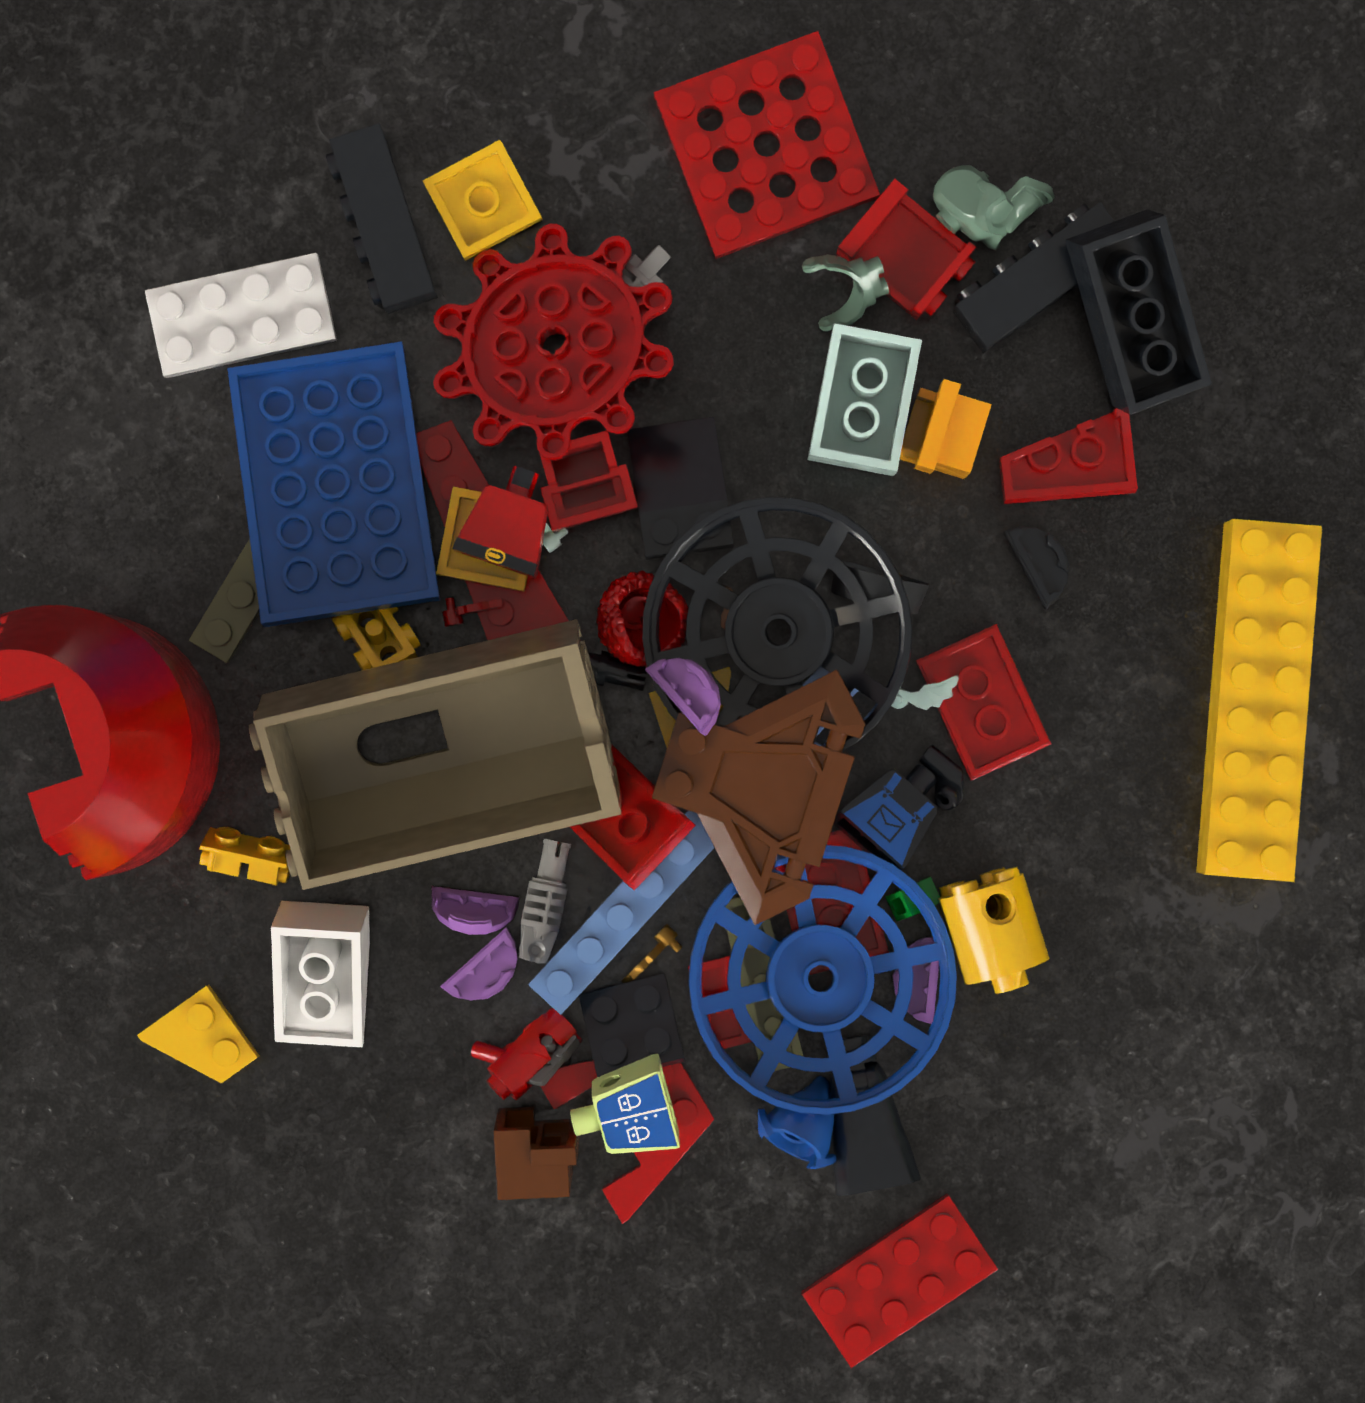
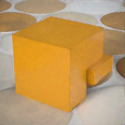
[900,379,992,479]

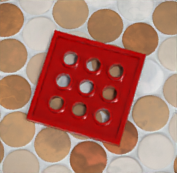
[654,31,880,259]

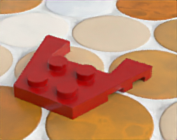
[540,1059,714,1224]

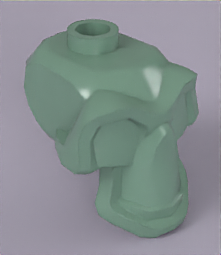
[933,165,1055,250]

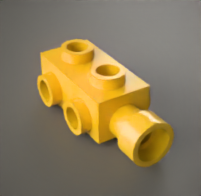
[331,607,421,670]

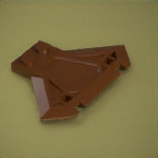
[652,669,866,925]

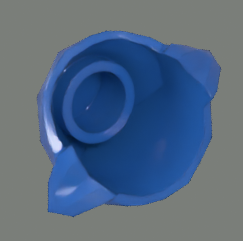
[758,1076,837,1169]

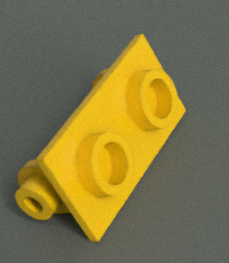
[200,827,290,886]

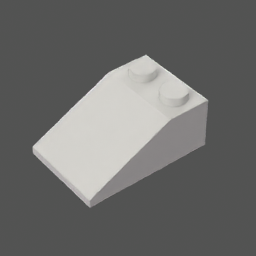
[271,901,370,1047]

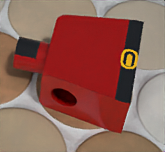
[452,466,548,579]

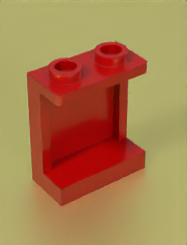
[836,179,976,320]

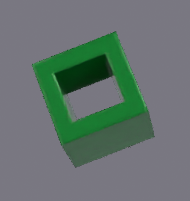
[885,876,940,922]

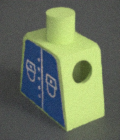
[570,1053,680,1154]

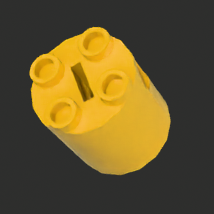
[938,866,1050,994]

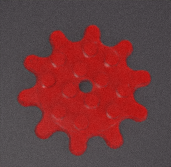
[433,223,674,460]

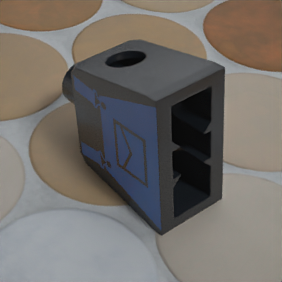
[834,765,938,870]

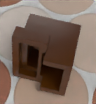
[493,1107,580,1200]

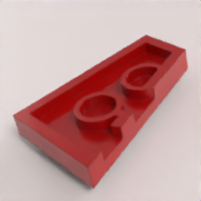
[999,408,1138,504]

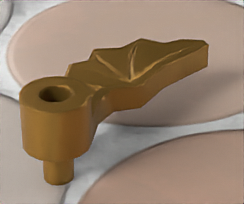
[621,924,682,983]

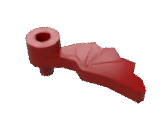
[442,597,503,627]

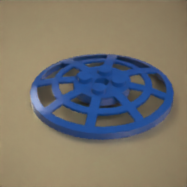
[688,845,957,1115]

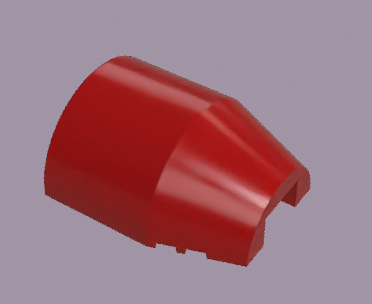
[0,605,220,880]

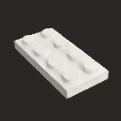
[145,253,337,378]

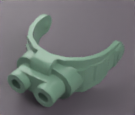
[802,254,889,331]

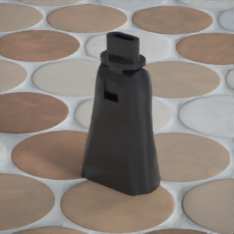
[830,1035,921,1196]

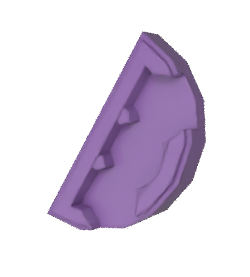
[645,658,721,736]
[431,886,519,935]
[440,927,518,1001]
[892,936,939,1024]

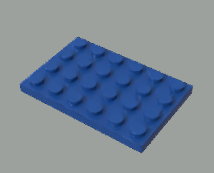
[227,342,440,627]

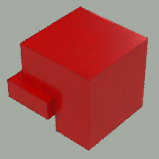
[539,430,638,532]

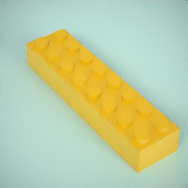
[1196,519,1322,882]

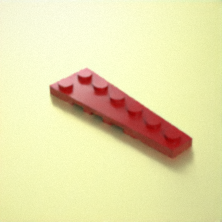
[416,420,569,640]

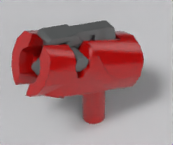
[471,1007,583,1100]

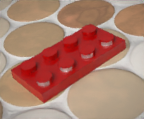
[801,1193,998,1368]

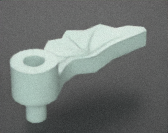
[891,675,959,710]

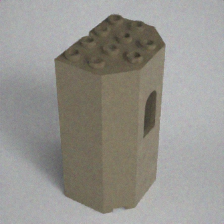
[249,619,622,890]

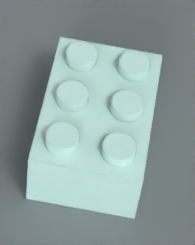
[807,323,922,476]

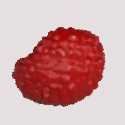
[596,570,689,667]

